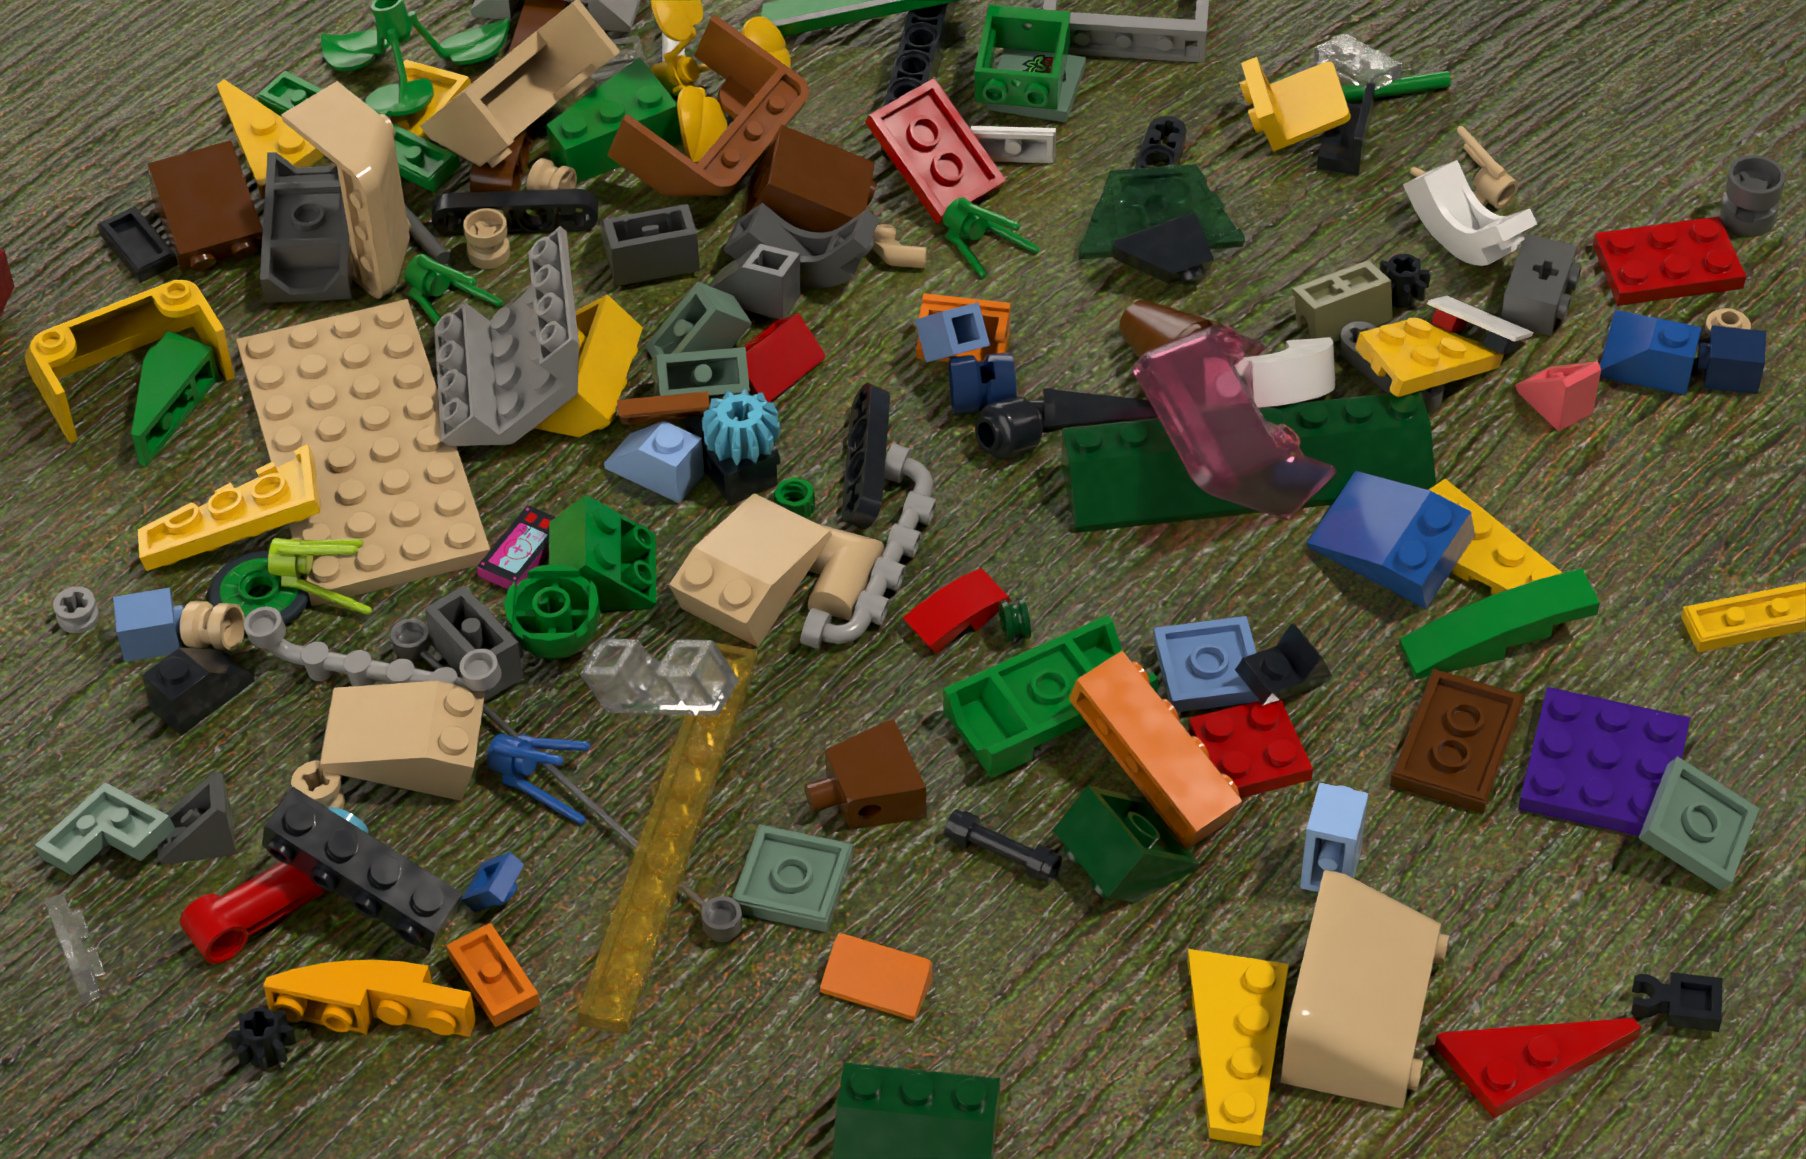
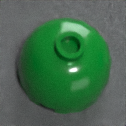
[504,564,601,660]

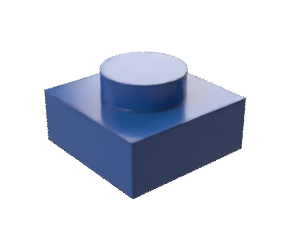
[461,852,524,912]

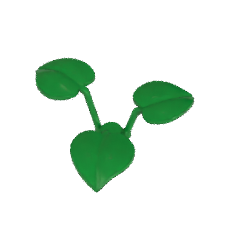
[321,0,510,117]

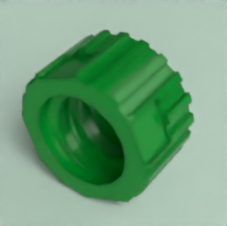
[774,477,815,519]

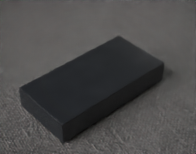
[97,206,178,283]

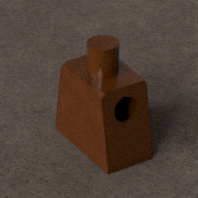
[804,719,927,829]

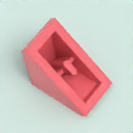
[1515,361,1601,432]

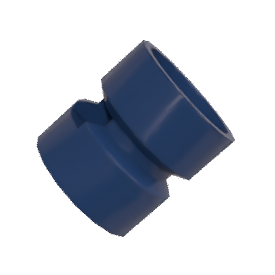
[948,352,1017,415]

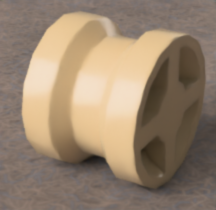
[526,158,577,190]
[291,760,345,809]

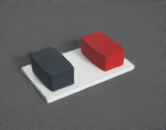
[1427,296,1534,354]

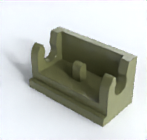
[1292,260,1392,342]

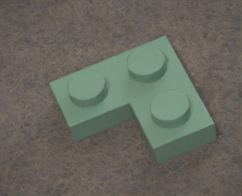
[35,782,175,876]

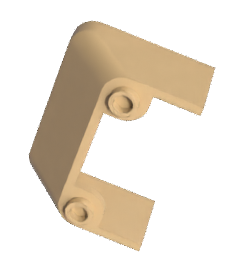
[420,0,621,168]
[281,81,411,299]

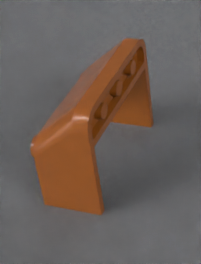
[607,14,809,197]

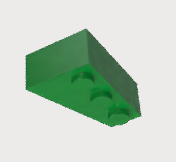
[546,57,681,184]

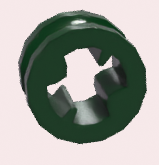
[998,597,1031,642]

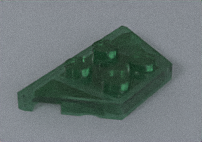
[1078,164,1245,260]

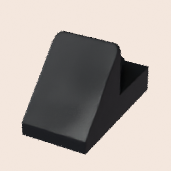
[1235,623,1332,705]

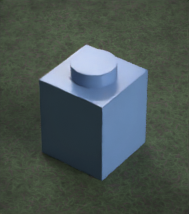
[915,302,990,363]
[113,588,184,662]

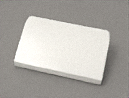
[971,126,1056,163]

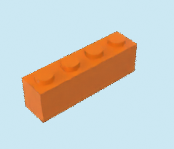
[1069,650,1242,850]

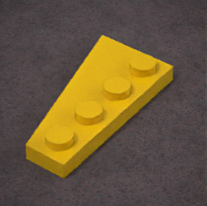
[1429,479,1562,595]
[1187,949,1289,1147]

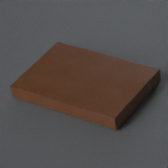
[1390,669,1525,814]

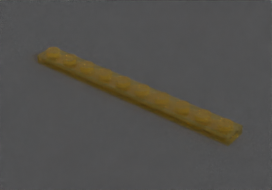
[578,642,758,1035]

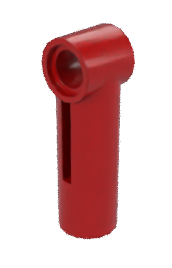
[180,862,327,964]

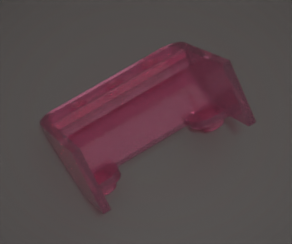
[1133,325,1337,520]

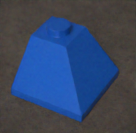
[1600,310,1702,395]

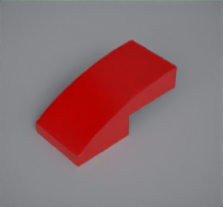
[903,568,1012,654]

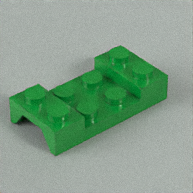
[943,615,1158,779]

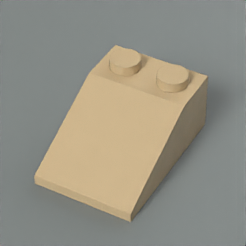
[669,493,832,647]
[318,681,485,801]

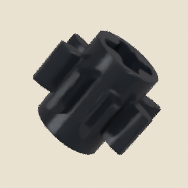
[1380,254,1431,308]
[229,1004,296,1072]

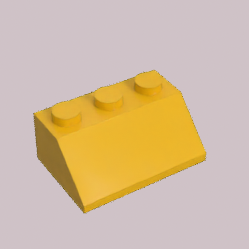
[534,295,643,438]

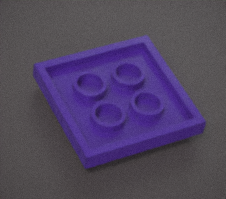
[1519,687,1690,836]

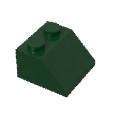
[1052,786,1200,902]

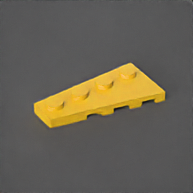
[138,444,321,571]

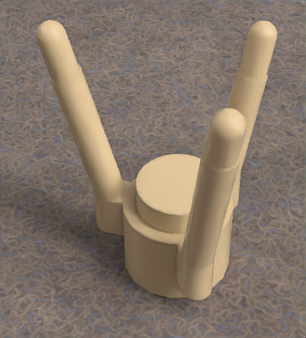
[1410,126,1519,209]

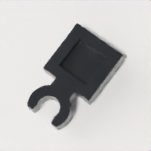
[1631,972,1723,1032]

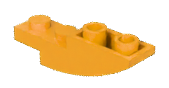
[263,960,476,1037]

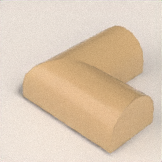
[808,523,884,621]

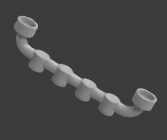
[800,443,937,649]
[244,606,502,696]

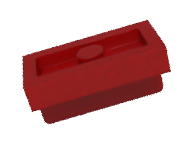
[741,313,825,402]

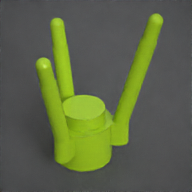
[268,538,372,615]

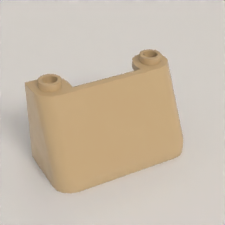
[1281,870,1449,1109]

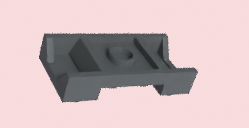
[260,152,353,303]

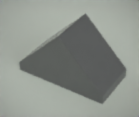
[158,771,236,865]

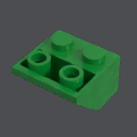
[549,494,656,611]

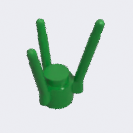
[943,197,1040,278]
[404,254,503,326]

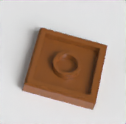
[617,391,710,426]

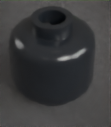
[975,396,1044,460]

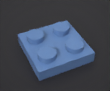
[1153,616,1259,712]

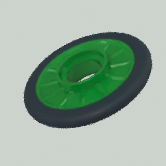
[209,551,310,624]

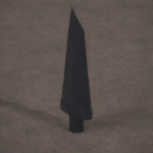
[1029,388,1176,430]

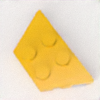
[1355,318,1504,397]

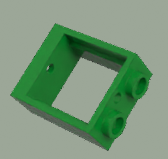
[974,5,1071,110]

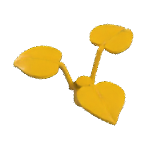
[650,0,791,163]

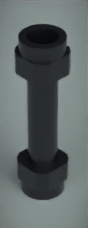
[944,809,1062,883]

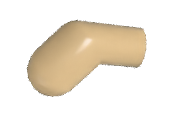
[872,224,927,268]

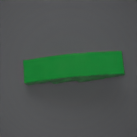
[1399,568,1600,680]

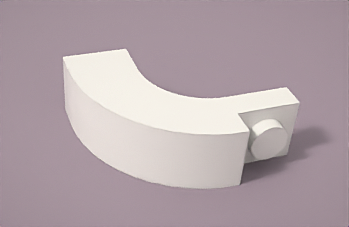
[1403,160,1537,266]
[1203,337,1335,408]

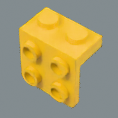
[1239,57,1351,152]

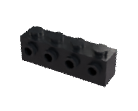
[262,787,463,952]

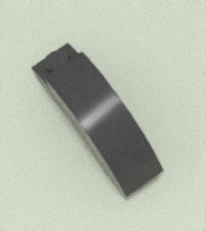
[724,203,879,289]

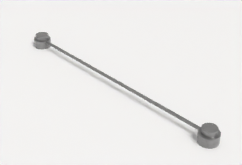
[390,618,743,942]

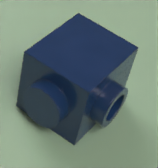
[1697,325,1766,394]

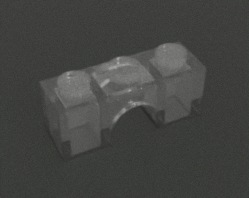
[580,639,739,716]

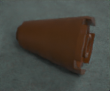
[1119,300,1236,405]

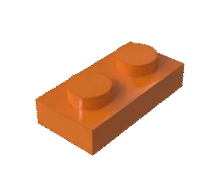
[446,923,540,1028]

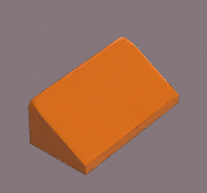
[820,933,933,1021]

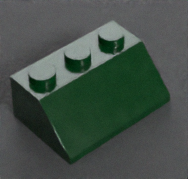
[833,1062,1000,1159]

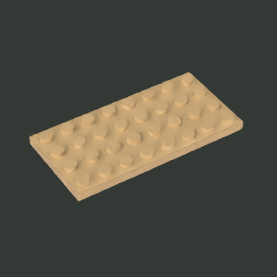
[236,299,490,606]

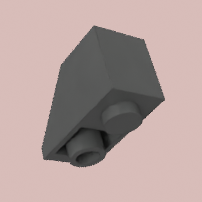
[708,244,800,319]

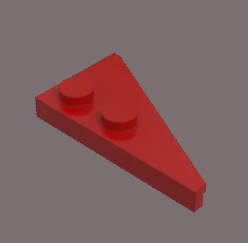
[1434,1018,1641,1119]

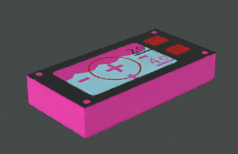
[477,505,555,589]

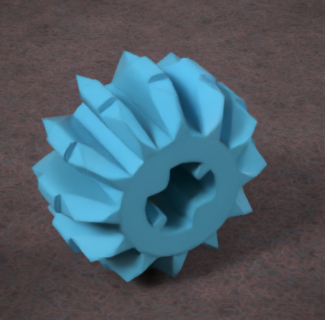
[702,388,780,465]

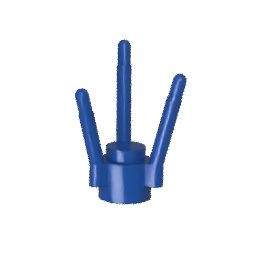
[487,734,591,825]

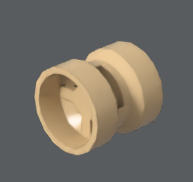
[463,208,510,269]
[180,601,245,651]

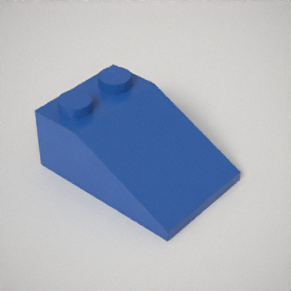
[1307,471,1475,609]

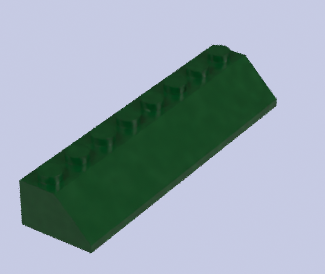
[1061,391,1436,533]

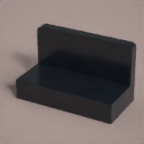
[1317,82,1376,175]

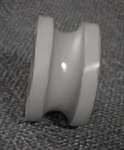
[53,587,99,633]

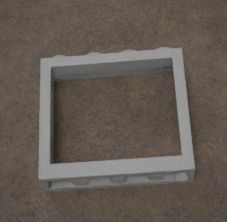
[1043,0,1210,63]

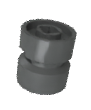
[1720,155,1785,237]

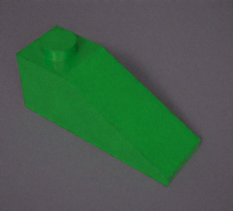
[131,331,220,467]

